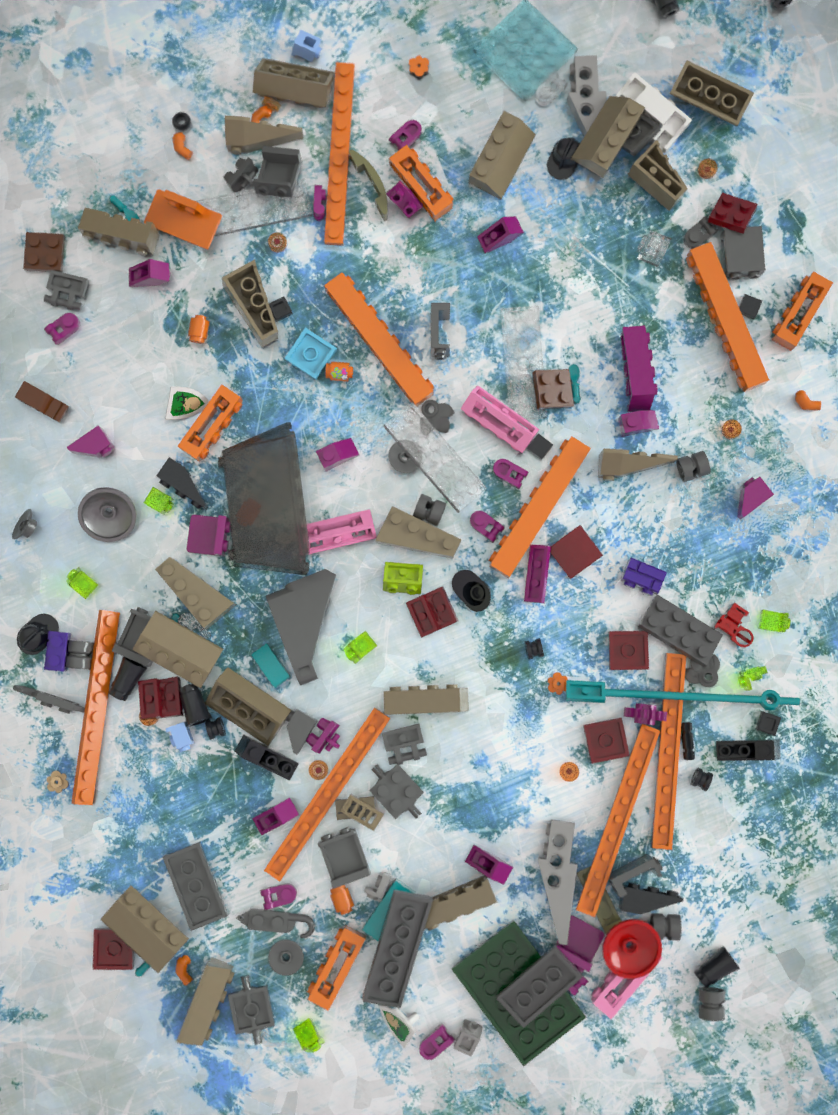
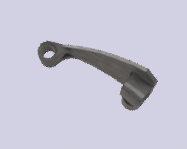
[266,569,336,686]

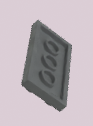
[638,594,723,667]
[163,842,228,931]
[496,945,582,1028]

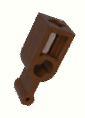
[15,381,69,423]

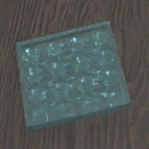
[473,0,578,102]

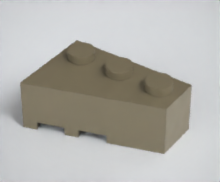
[628,140,688,211]

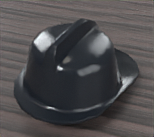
[547,137,580,180]
[452,570,491,612]
[16,614,59,655]

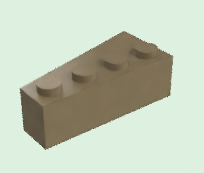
[78,207,160,256]
[222,259,278,347]
[375,506,462,559]
[155,557,237,629]
[384,684,469,715]
[425,875,497,931]

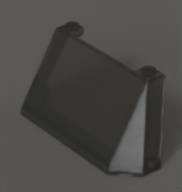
[218,422,310,575]

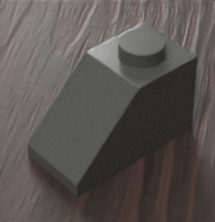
[286,709,318,755]

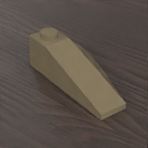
[225,115,304,155]
[598,449,678,481]

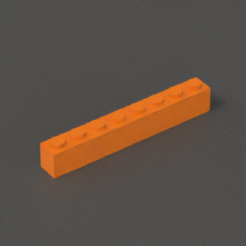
[686,242,769,392]
[324,272,434,408]
[488,436,591,579]

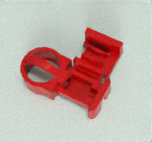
[714,603,753,647]

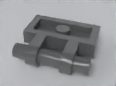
[44,270,89,311]
[382,724,427,765]

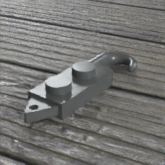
[13,685,85,714]
[236,908,315,938]

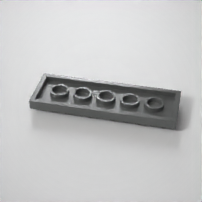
[362,890,433,1008]

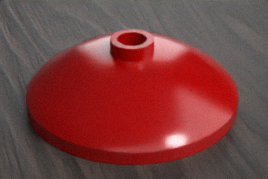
[602,919,662,979]

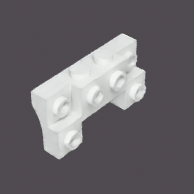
[616,72,692,154]

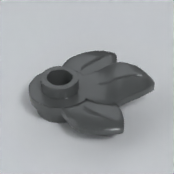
[420,400,455,435]
[685,654,720,688]

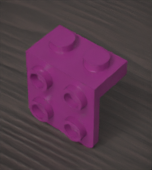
[186,515,231,557]
[555,915,604,972]

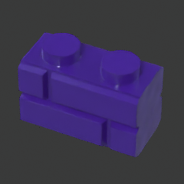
[621,558,667,596]
[44,631,71,672]

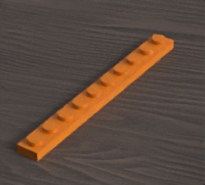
[324,62,355,246]
[71,610,120,805]
[651,653,686,850]
[264,708,391,882]
[576,724,660,917]

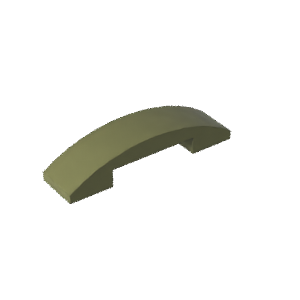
[348,149,388,221]
[577,866,621,935]

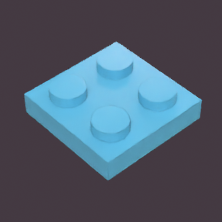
[284,328,337,380]

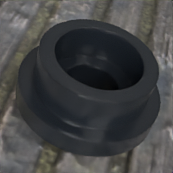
[172,112,191,131]

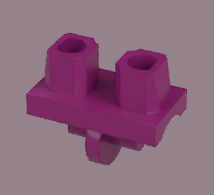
[386,180,423,218]
[306,718,340,754]

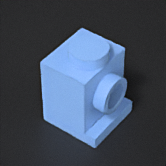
[291,30,322,62]
[166,722,194,752]

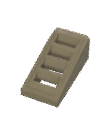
[340,794,384,831]

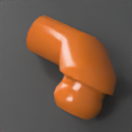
[251,106,272,123]
[172,132,193,160]
[795,390,821,410]
[175,955,193,986]

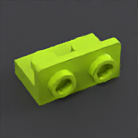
[383,562,423,595]

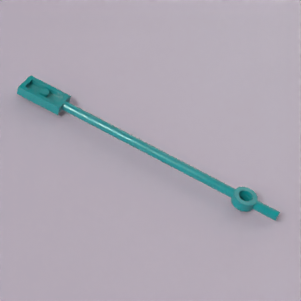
[566,680,800,711]

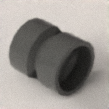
[676,451,711,482]
[413,494,447,526]
[65,640,94,670]
[650,913,682,941]
[699,987,725,1021]

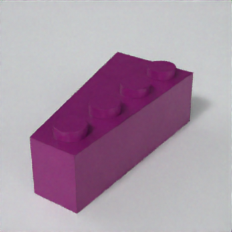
[620,325,658,412]

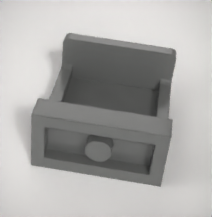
[253,146,302,198]
[720,226,766,280]
[431,303,450,360]
[112,607,153,667]
[317,827,371,889]
[608,854,663,898]

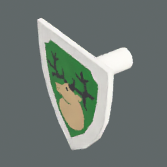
[165,386,209,420]
[379,1005,419,1049]

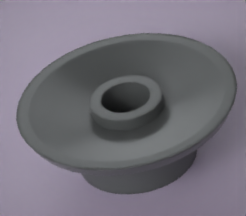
[388,440,422,473]
[12,509,37,539]
[268,939,304,976]

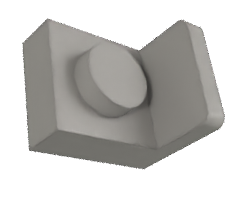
[364,872,391,900]
[453,1019,483,1056]

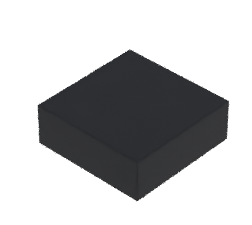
[739,294,762,319]
[269,296,293,322]
[527,433,553,460]
[755,711,781,736]

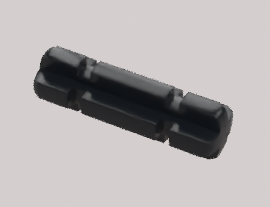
[681,722,695,760]

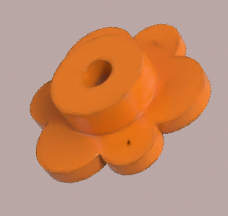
[409,55,429,77]
[548,672,568,695]

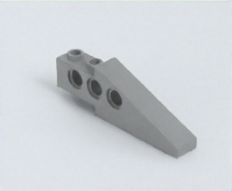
[567,55,607,137]
[538,820,578,945]

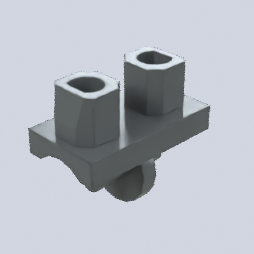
[223,157,259,195]

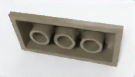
[253,58,335,108]
[670,60,754,126]
[571,96,645,178]
[469,111,536,200]
[132,611,223,688]
[205,667,291,746]
[100,886,189,973]
[176,957,235,1046]

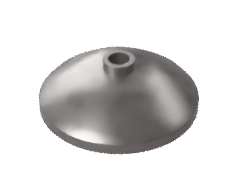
[78,487,137,542]

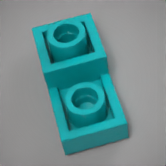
[252,643,291,688]

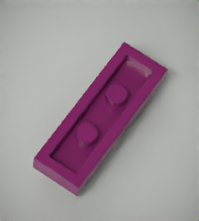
[524,544,551,604]

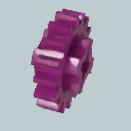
[624,703,667,725]

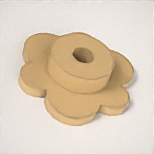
[46,770,69,793]

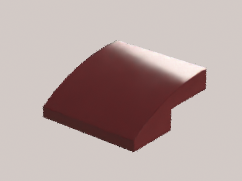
[550,525,603,580]
[406,586,458,638]
[138,676,183,720]

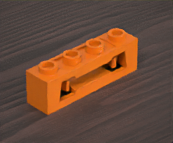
[389,145,453,221]
[772,271,833,351]
[178,384,243,462]
[307,925,366,1011]

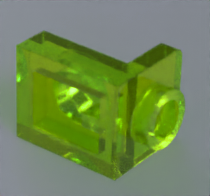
[143,487,174,515]
[66,567,98,599]
[758,610,791,633]
[344,631,377,664]
[738,666,768,691]
[292,1018,325,1053]

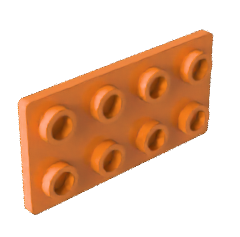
[144,189,222,250]

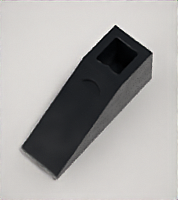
[156,457,208,510]
[234,734,299,781]
[716,739,781,761]
[618,882,684,914]

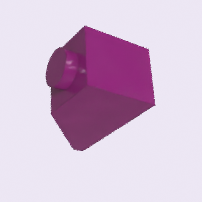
[477,216,524,253]
[129,259,170,287]
[618,410,659,437]
[67,425,115,458]
[316,438,359,472]
[737,476,774,519]
[252,798,299,836]
[465,845,513,885]

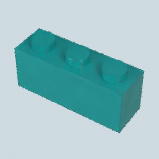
[362,878,415,942]

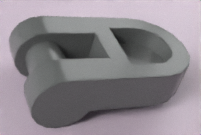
[684,216,718,249]

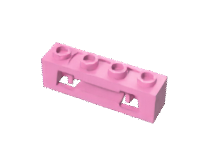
[460,385,540,453]
[295,509,377,556]
[591,957,662,1019]

